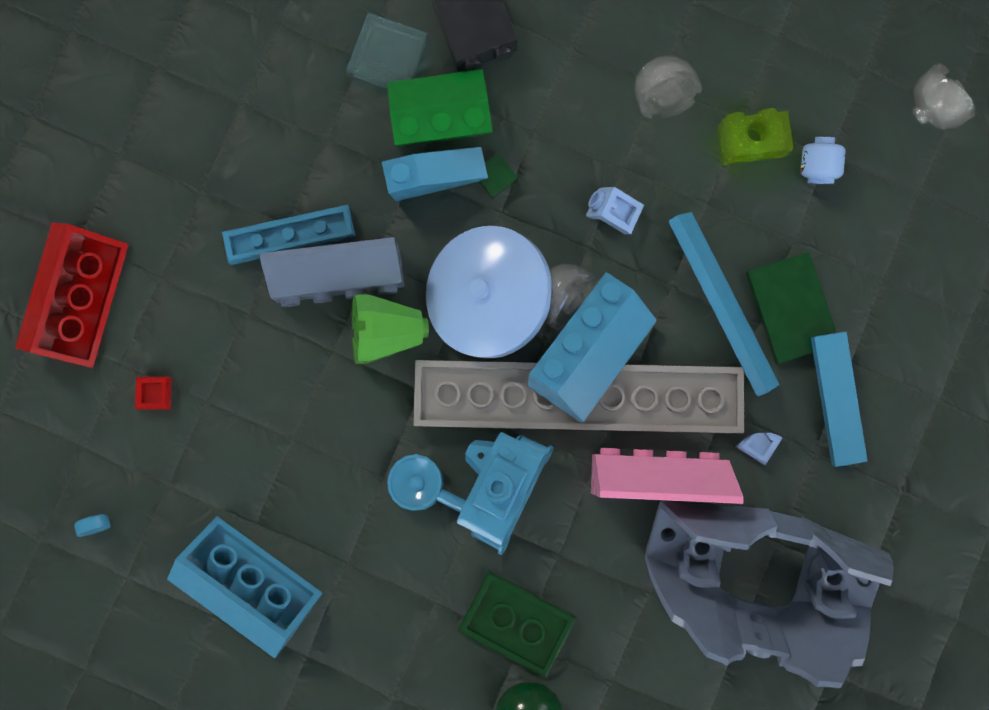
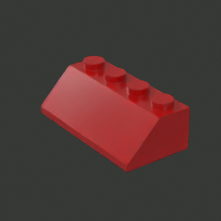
[15,223,129,368]

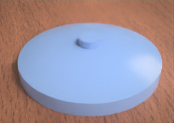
[426,226,552,358]

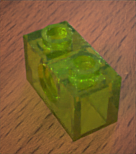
[717,108,794,165]

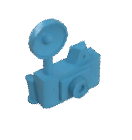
[387,432,554,555]

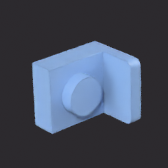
[586,187,644,234]

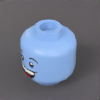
[800,137,846,184]

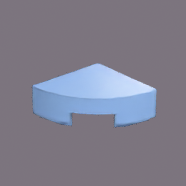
[735,432,782,465]

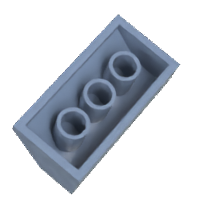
[259,237,405,307]

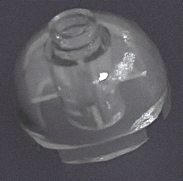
[634,55,702,119]
[911,63,977,130]
[545,264,596,330]

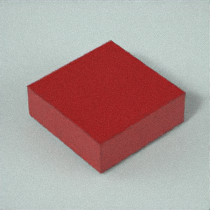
[135,377,172,410]

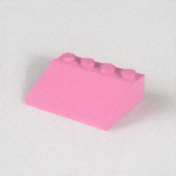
[591,448,743,504]

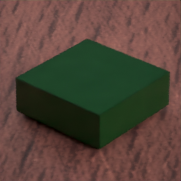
[479,153,518,199]

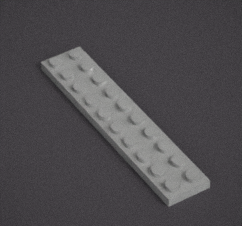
[414,360,744,433]

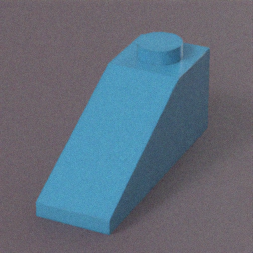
[382,147,488,201]

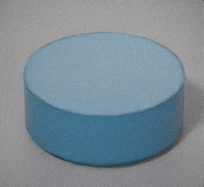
[74,514,111,537]

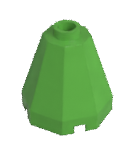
[352,294,429,364]

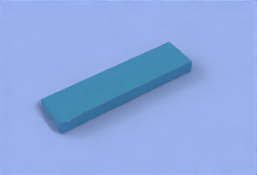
[222,205,356,265]
[811,332,868,467]

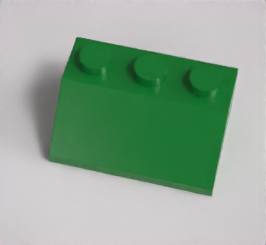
[387,69,492,147]

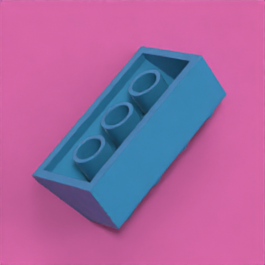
[528,272,657,424]
[167,516,323,658]

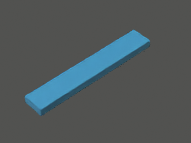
[669,212,780,397]

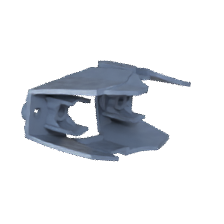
[645,501,894,688]

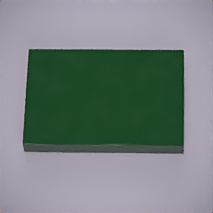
[745,252,837,364]
[458,570,577,678]

